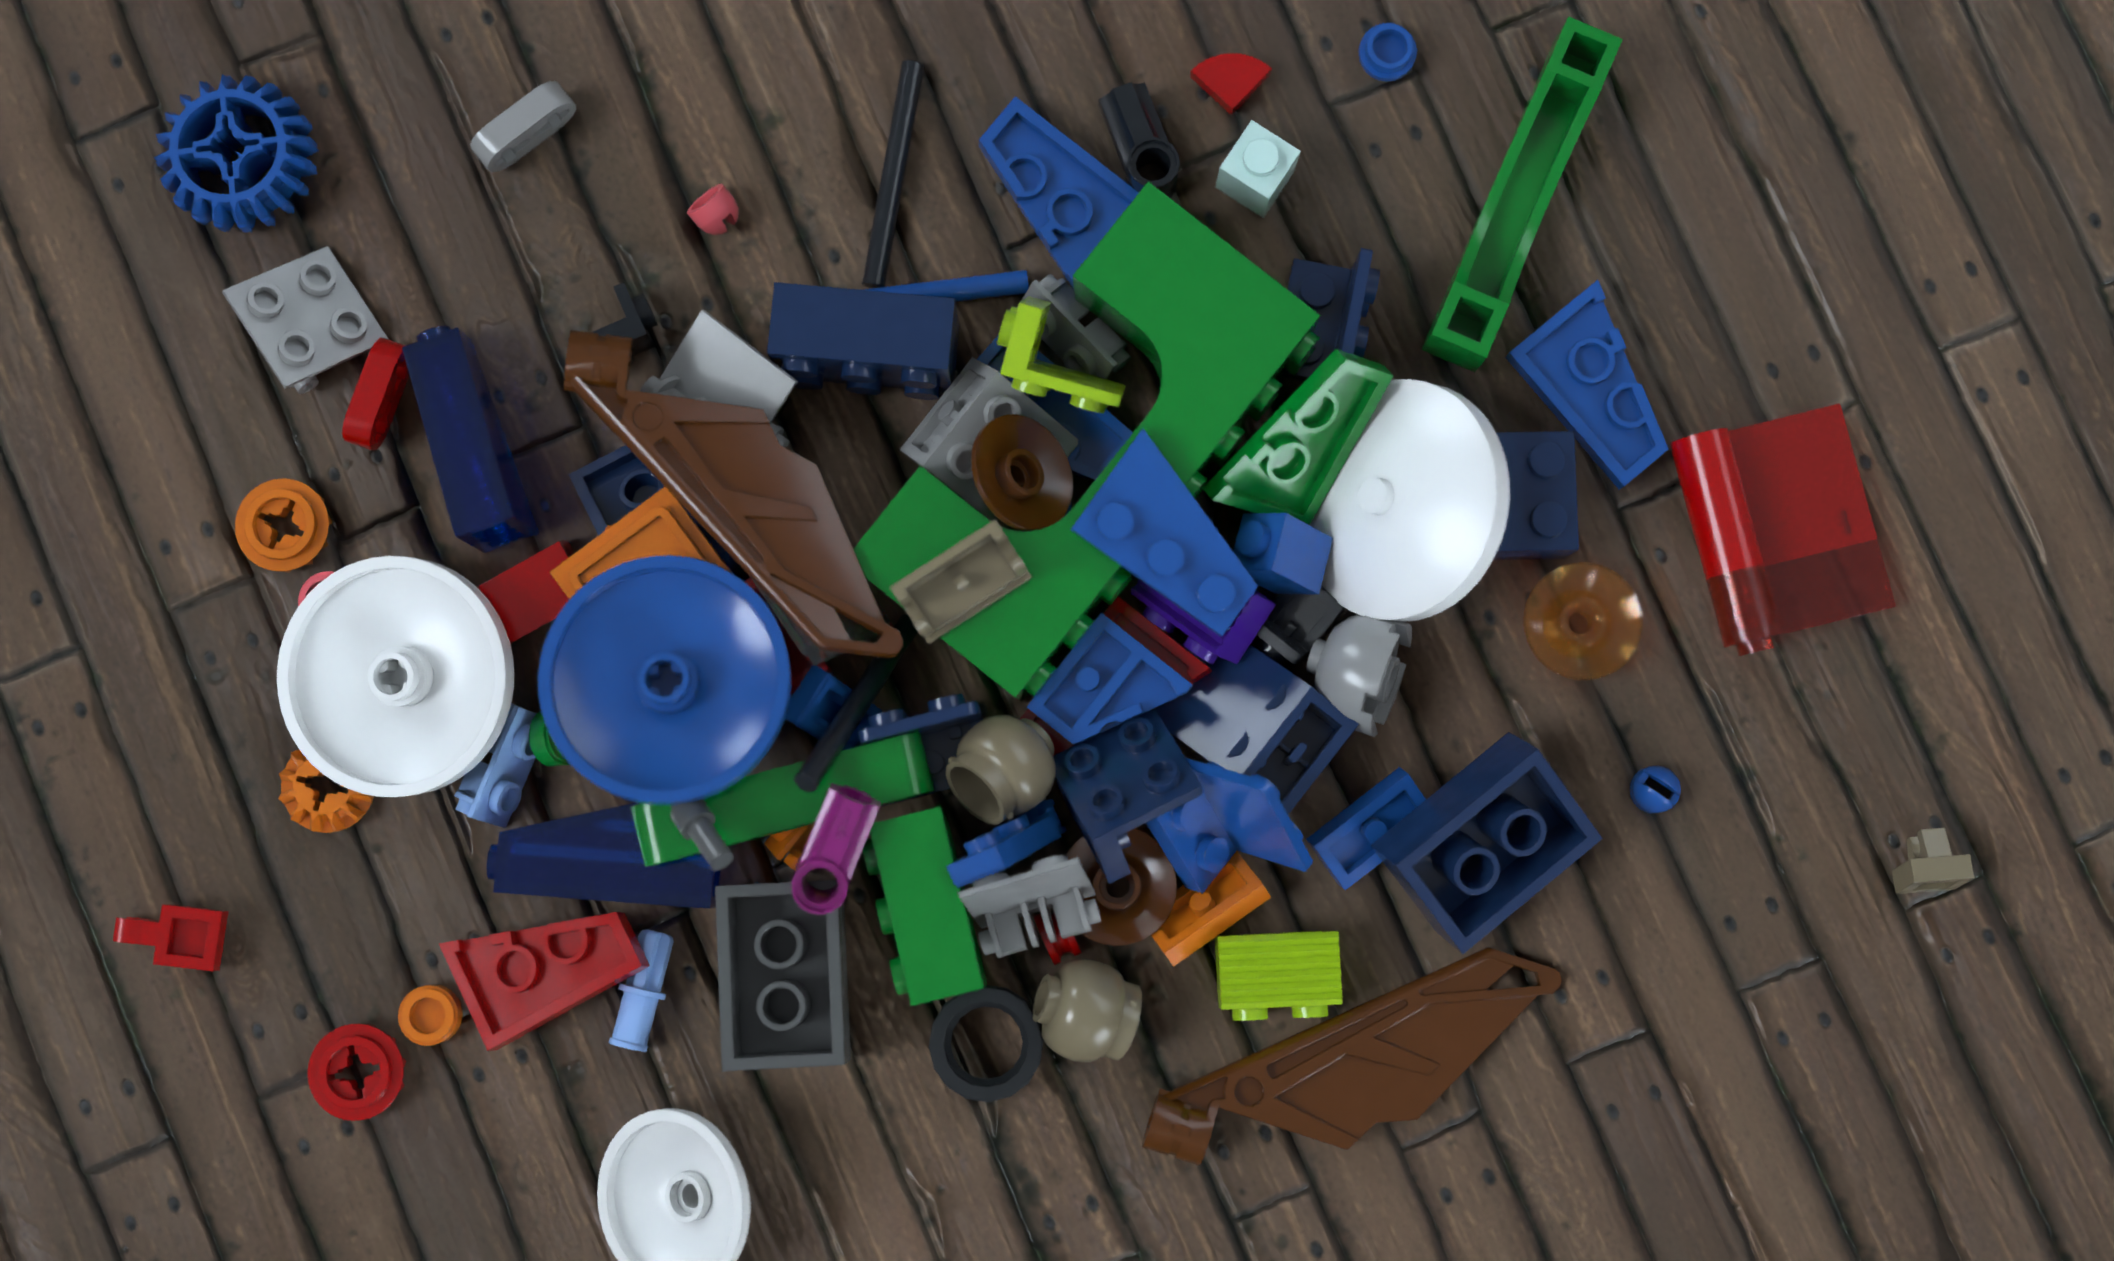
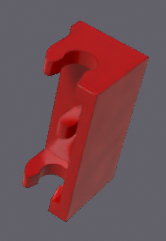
[477,540,574,644]

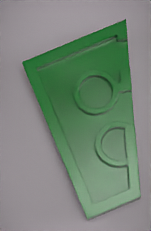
[1203,349,1394,525]

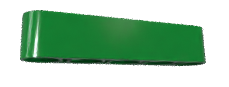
[630,732,935,867]

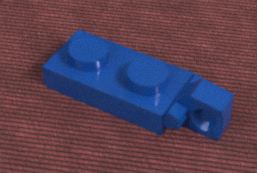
[946,799,1067,888]

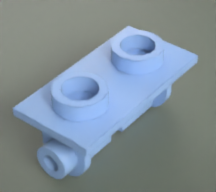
[454,703,537,828]

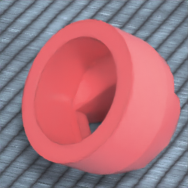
[687,183,739,235]

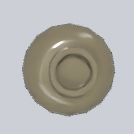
[946,715,1056,825]
[1033,958,1142,1062]

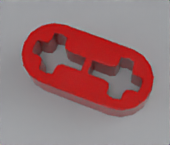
[342,337,413,451]

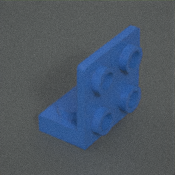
[1146,758,1313,894]

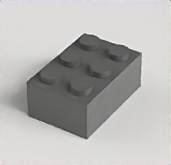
[715,880,851,1071]

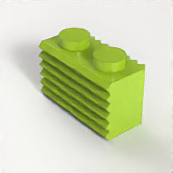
[1215,930,1343,1021]

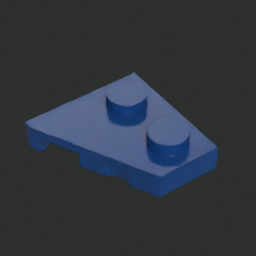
[1027,613,1193,745]

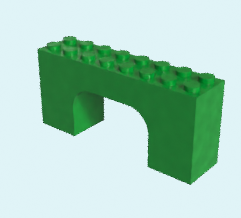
[853,181,1321,702]

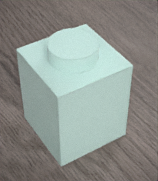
[1215,120,1301,218]

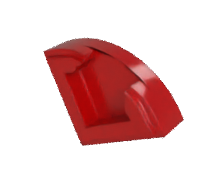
[1190,53,1272,115]

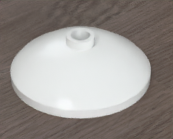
[597,1108,750,1261]

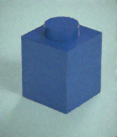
[1233,513,1333,595]

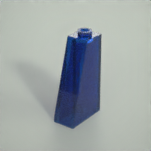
[402,326,539,553]
[487,803,722,909]

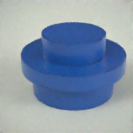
[1358,23,1417,82]

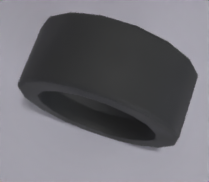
[929,985,1044,1102]

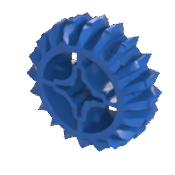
[154,74,319,233]

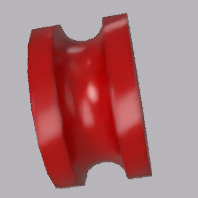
[1033,912,1082,966]

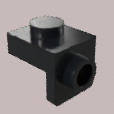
[593,282,658,365]
[1256,585,1346,664]

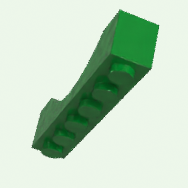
[1421,16,1623,373]

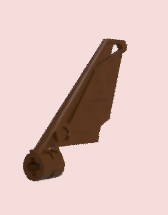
[563,330,903,658]
[1142,948,1562,1166]

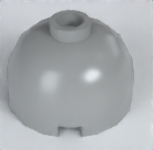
[1306,615,1412,737]

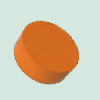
[398,985,463,1046]

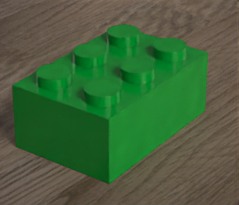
[863,807,987,1006]

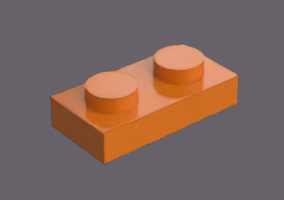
[1151,851,1271,967]

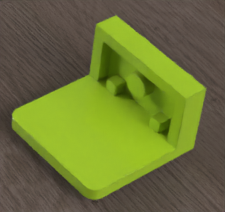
[997,296,1126,413]

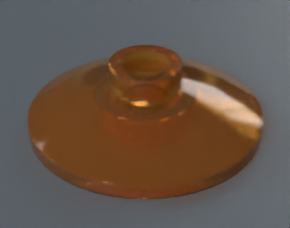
[1523,562,1643,681]

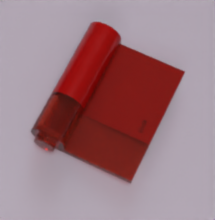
[1670,403,1896,657]

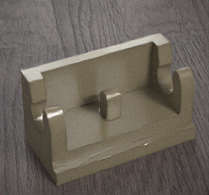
[890,519,1032,644]

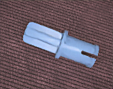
[609,929,674,1052]

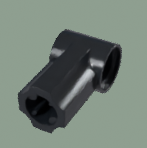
[1098,82,1180,199]

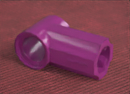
[791,783,881,915]

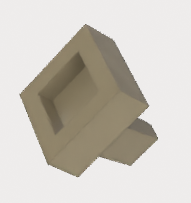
[1892,828,1975,894]

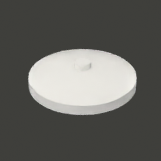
[1310,379,1510,622]
[277,556,514,797]

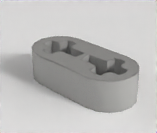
[470,81,576,172]

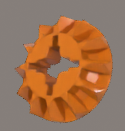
[235,478,333,573]
[278,749,374,833]

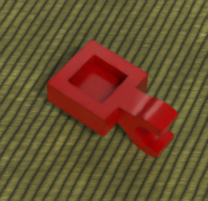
[113,904,229,971]

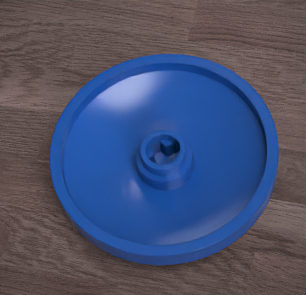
[538,555,792,806]

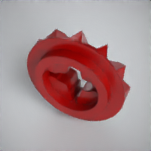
[308,1024,406,1121]

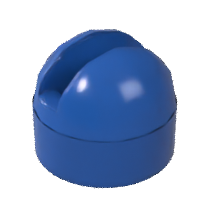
[1629,765,1681,813]

